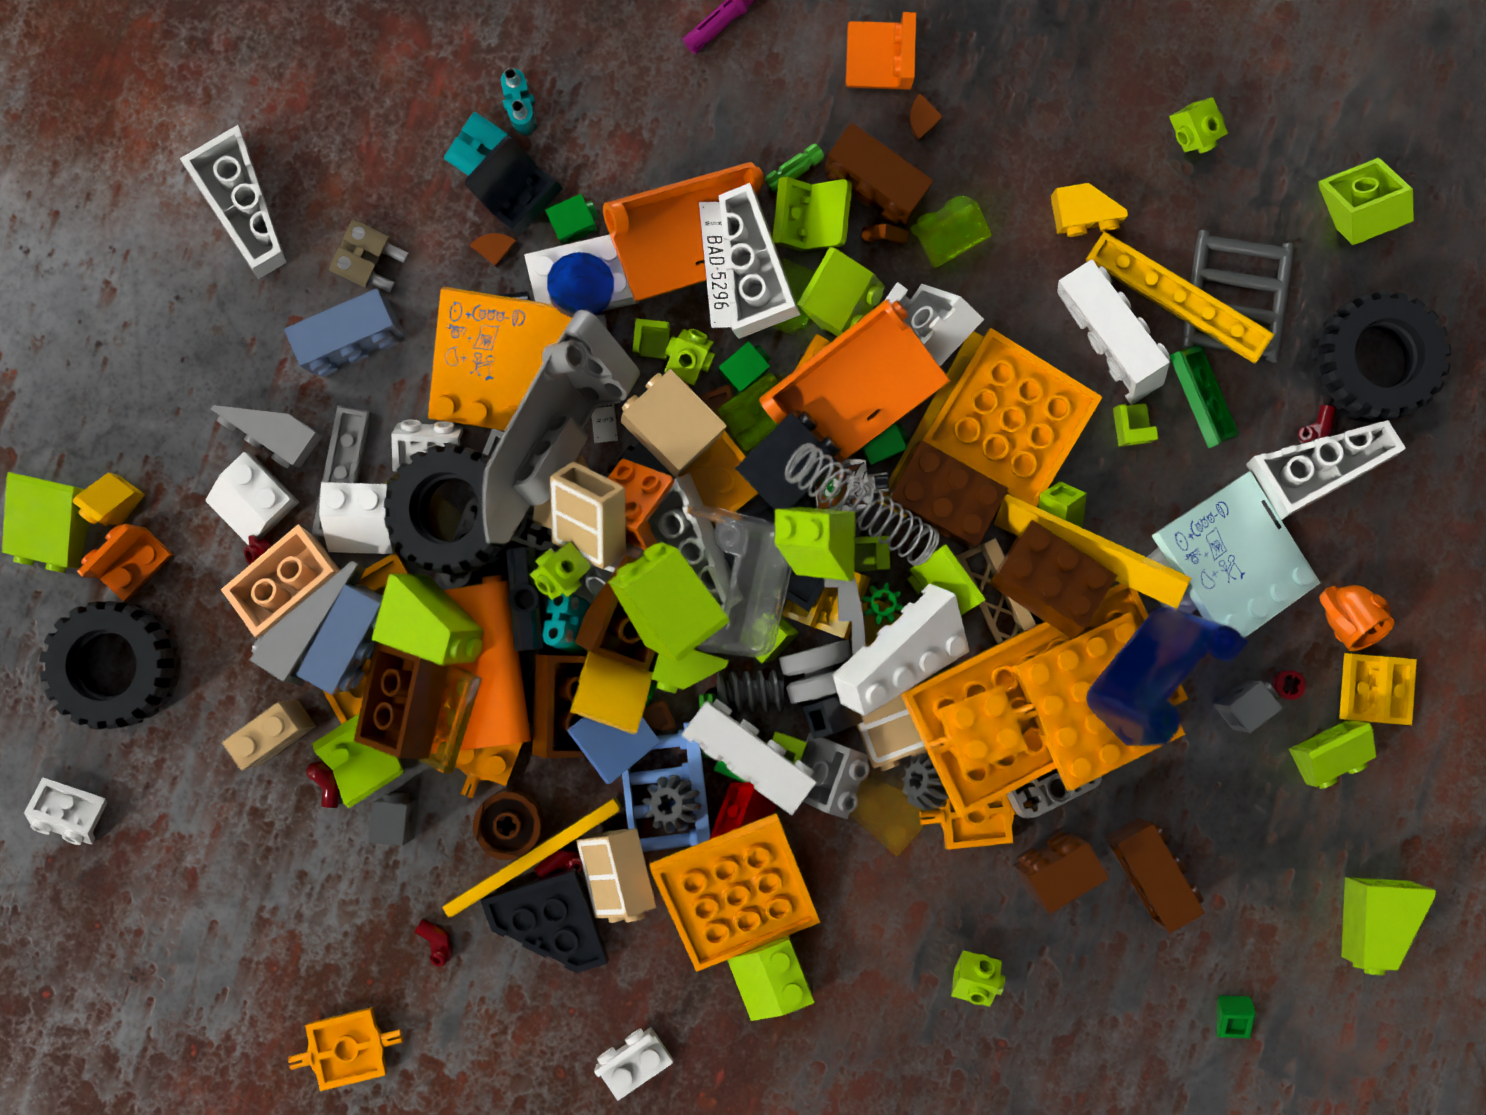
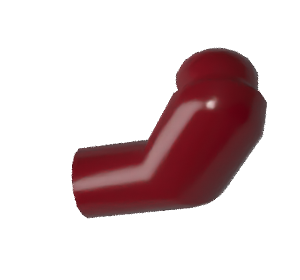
[1298,405,1337,444]
[306,761,339,808]
[534,849,583,878]
[414,918,453,967]

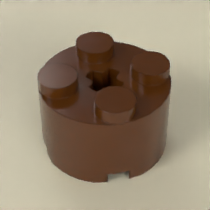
[473,789,545,860]

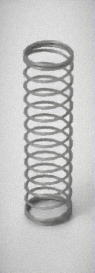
[785,443,939,566]

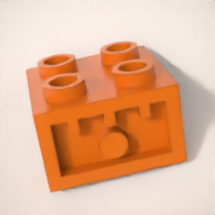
[846,12,916,90]
[607,459,675,550]
[77,524,173,602]

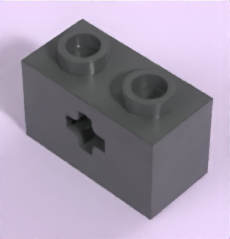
[1212,680,1282,733]
[369,791,418,846]

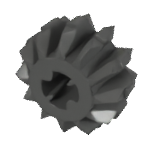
[901,752,949,811]
[642,775,702,833]

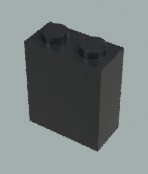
[735,410,844,510]

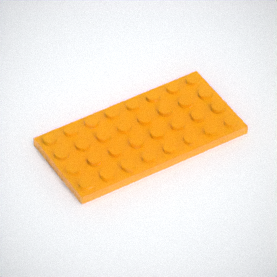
[900,583,1188,817]

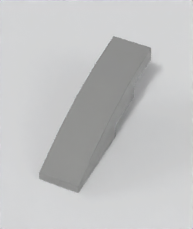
[824,576,866,655]

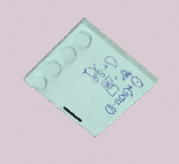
[1151,471,1321,650]

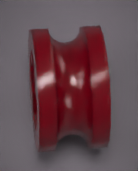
[1272,670,1306,700]

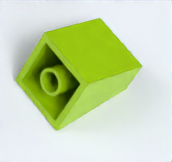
[2,472,90,573]
[608,542,730,662]
[372,574,483,665]
[1341,877,1436,975]

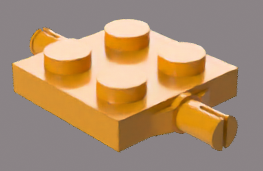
[927,685,1037,774]
[443,723,530,798]
[919,794,1033,850]
[288,1007,404,1091]

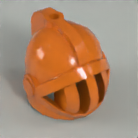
[1319,584,1395,651]

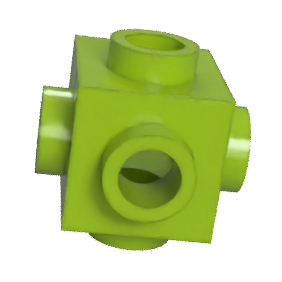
[1169,97,1228,153]
[664,329,715,386]
[530,541,592,600]
[951,950,1005,1007]

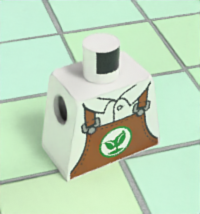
[815,459,889,513]

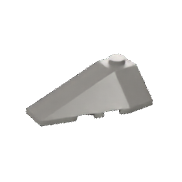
[250,561,365,686]

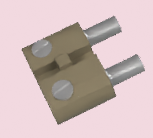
[329,219,408,292]

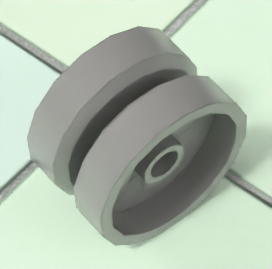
[779,639,853,703]

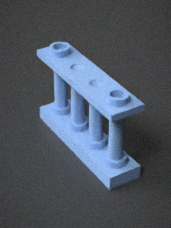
[622,721,711,852]

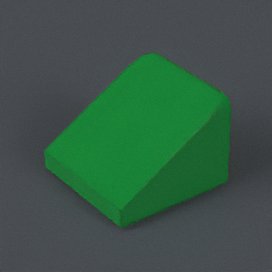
[1216,995,1256,1039]

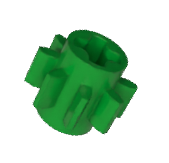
[861,583,903,625]

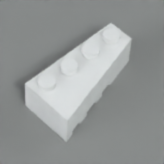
[180,125,287,279]
[719,183,800,339]
[1058,259,1170,405]
[875,284,984,413]
[1246,420,1406,520]
[647,472,743,612]
[833,584,970,716]
[681,699,816,815]

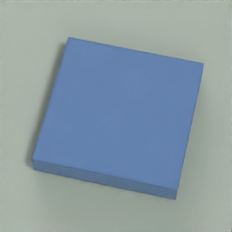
[567,717,660,784]

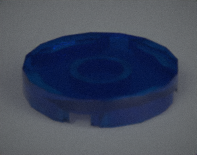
[547,252,614,318]

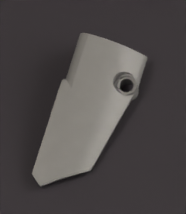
[483,310,640,544]

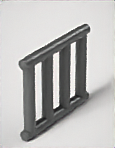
[1181,230,1295,362]

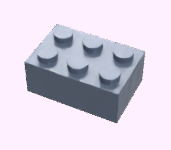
[284,288,405,377]
[296,584,383,695]

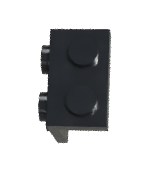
[465,136,563,237]

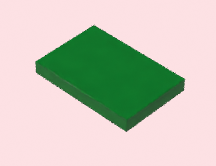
[1169,346,1239,448]

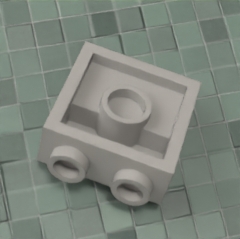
[801,732,870,819]

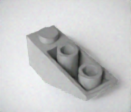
[211,405,323,469]

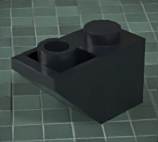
[803,695,863,739]

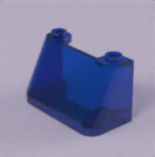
[1086,607,1248,746]

